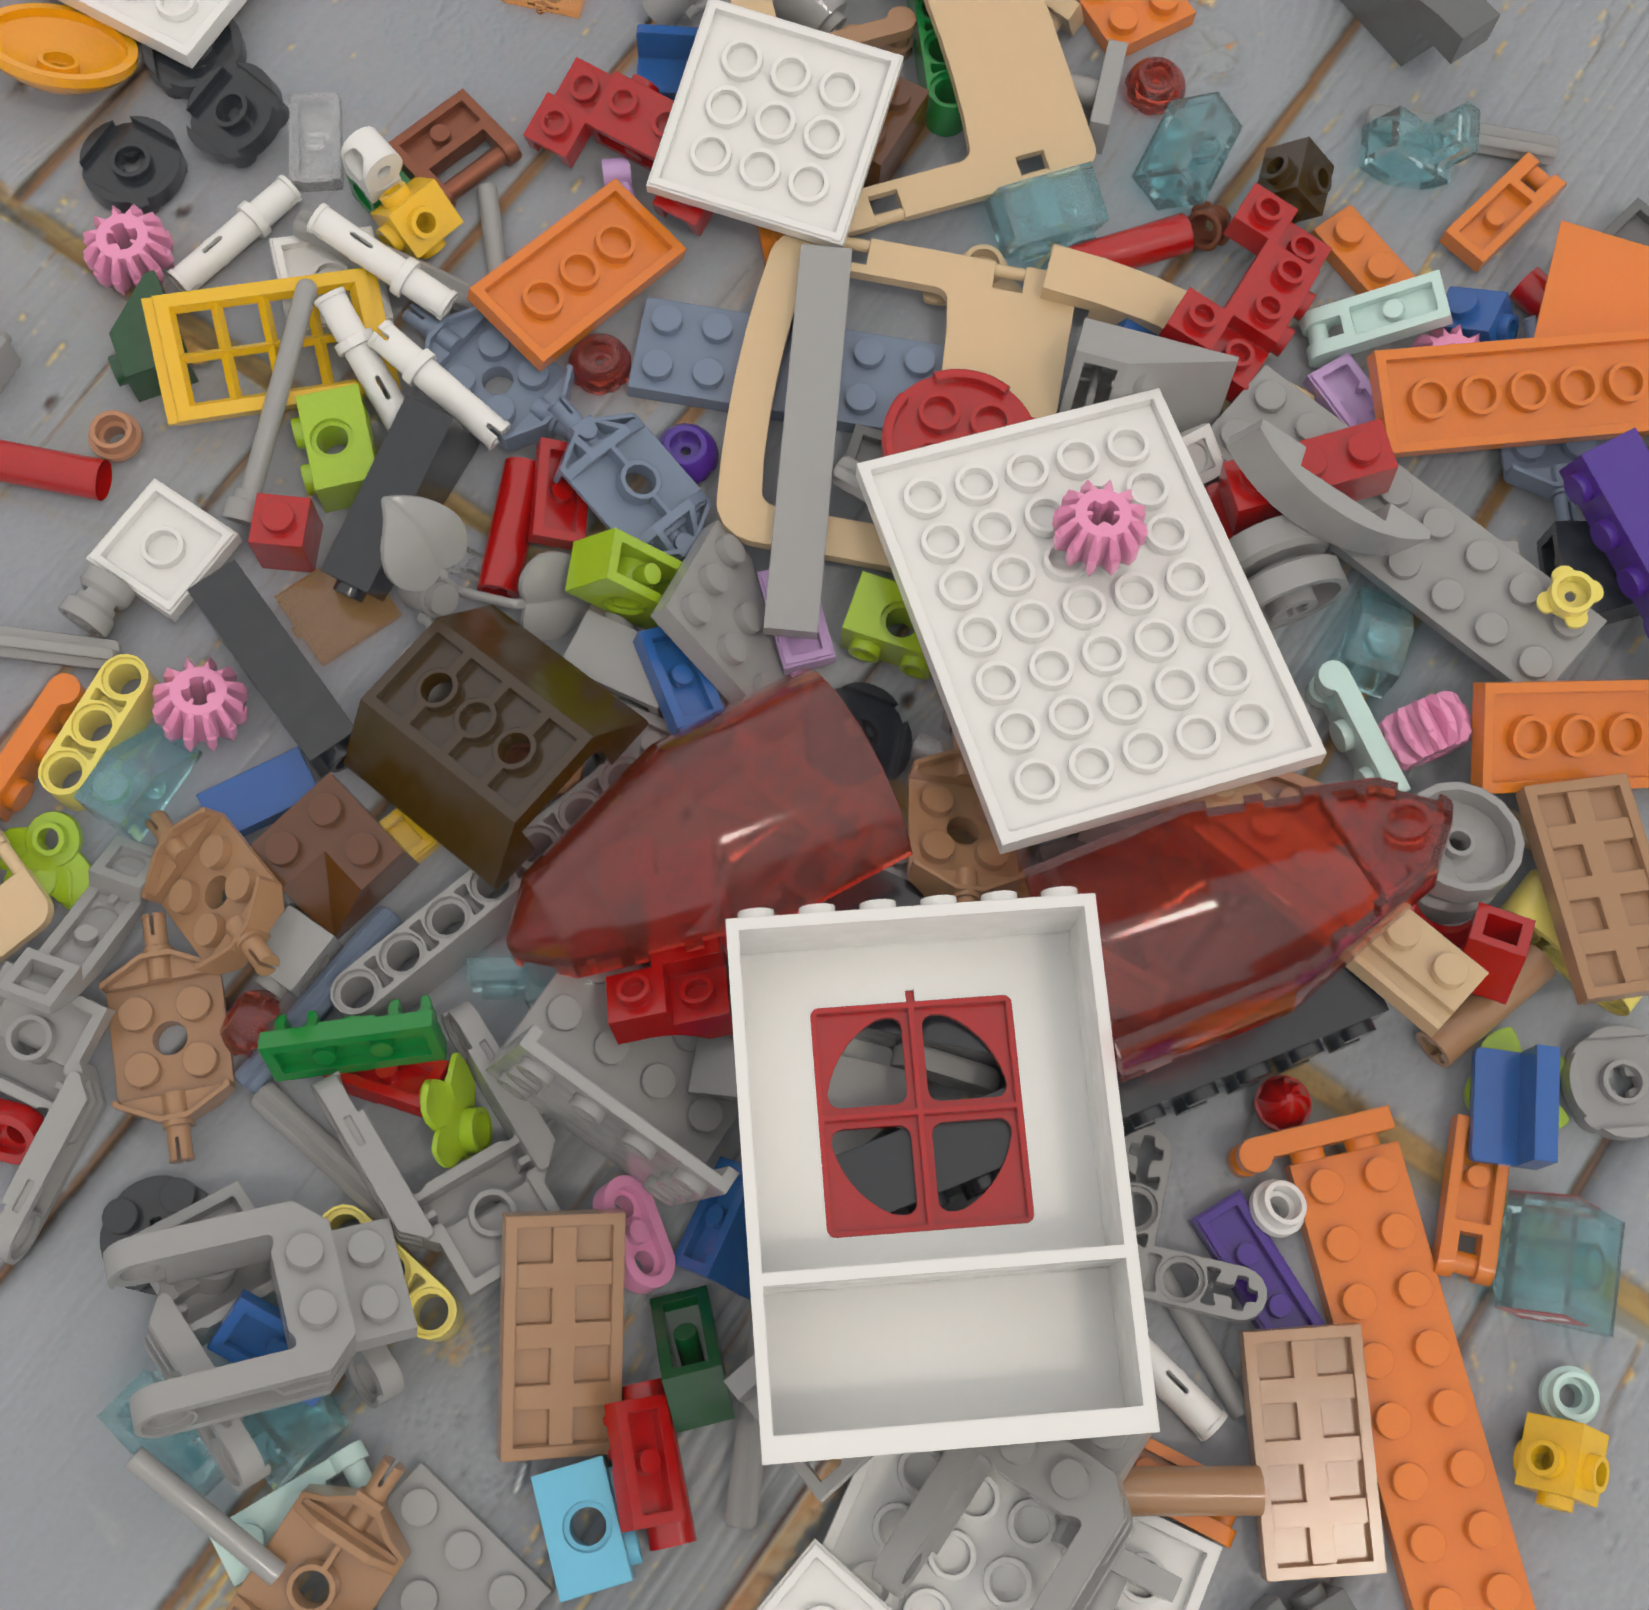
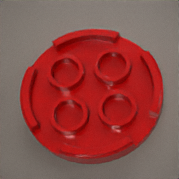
[881,369,1035,457]

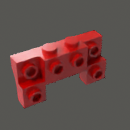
[523,57,714,236]
[1158,182,1332,403]
[598,833,735,1045]

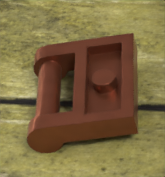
[388,88,522,208]

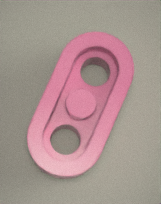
[592,1175,676,1294]

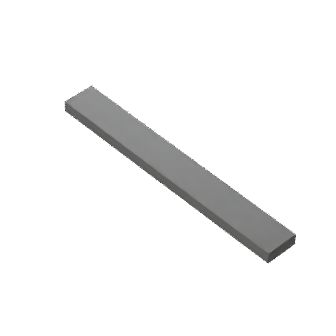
[763,244,853,639]

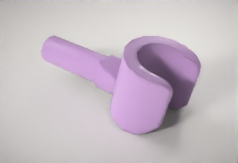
[602,158,636,198]

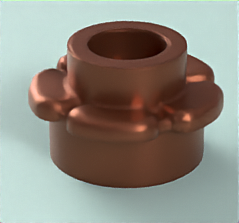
[1187,201,1231,251]

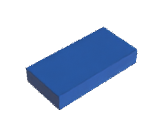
[196,746,317,837]

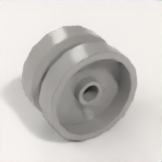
[1229,515,1349,630]
[1378,782,1525,924]

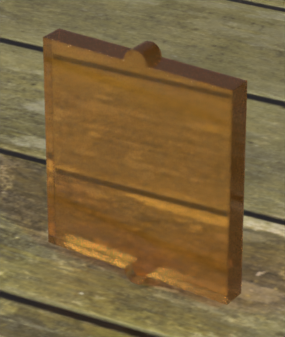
[274,566,402,666]

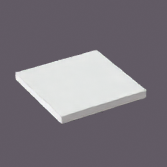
[646,0,904,248]

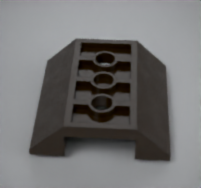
[344,604,649,891]

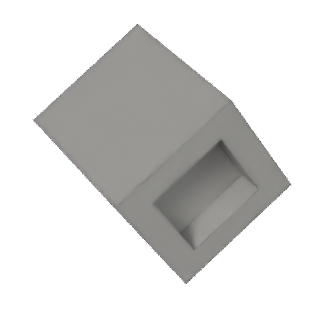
[248,904,343,1000]

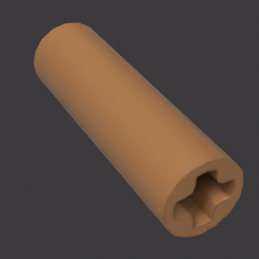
[1416,943,1556,1068]
[1123,1465,1265,1517]

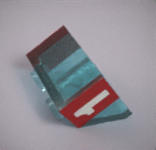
[1493,1190,1625,1337]

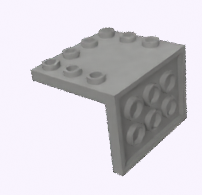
[485,928,739,1206]

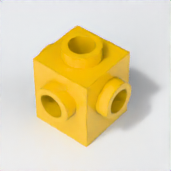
[370,177,464,260]
[1513,1412,1610,1514]

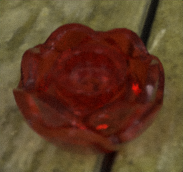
[1124,56,1186,115]
[568,333,632,395]
[219,989,280,1058]

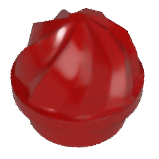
[1254,1075,1312,1132]

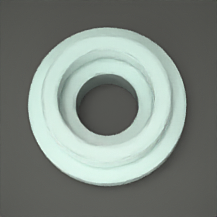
[1539,1366,1600,1424]

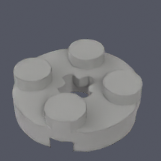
[1561,1025,1649,1141]

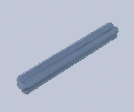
[234,906,403,1094]

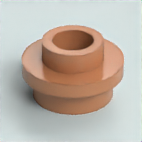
[88,410,143,463]

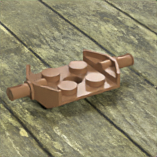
[907,730,1025,903]
[141,807,284,976]
[99,912,236,1164]
[226,1455,411,1610]

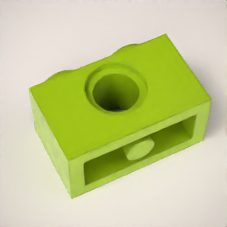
[291,383,377,513]
[565,527,682,630]
[840,571,933,680]

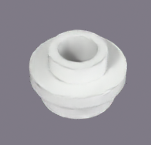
[1249,1179,1307,1238]

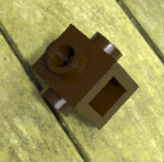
[1257,137,1334,224]

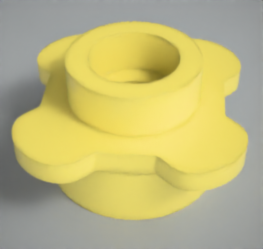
[1536,566,1604,629]

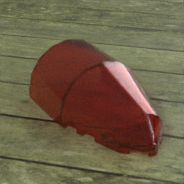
[506,667,913,979]
[1023,777,1454,1083]

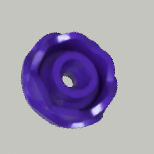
[658,423,719,484]

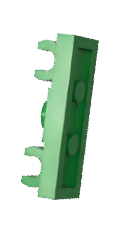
[258,995,447,1082]

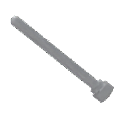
[221,278,317,527]

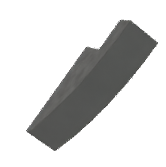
[1340,0,1500,66]

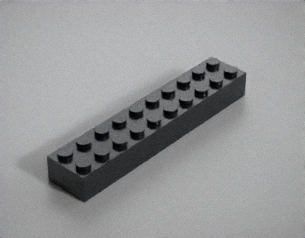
[835,956,1389,1215]

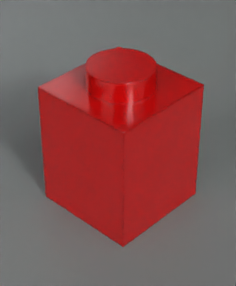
[248,493,323,573]

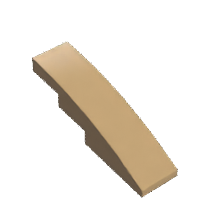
[1040,244,1187,335]

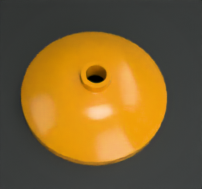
[0,3,138,95]

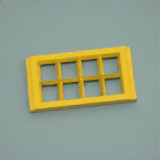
[141,268,401,427]

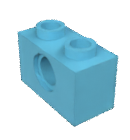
[531,1455,643,1603]

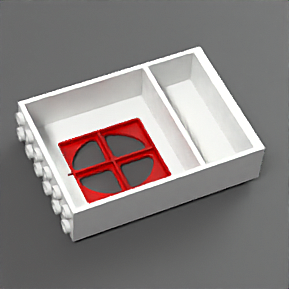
[725,886,1160,1465]

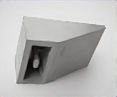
[1058,317,1239,433]

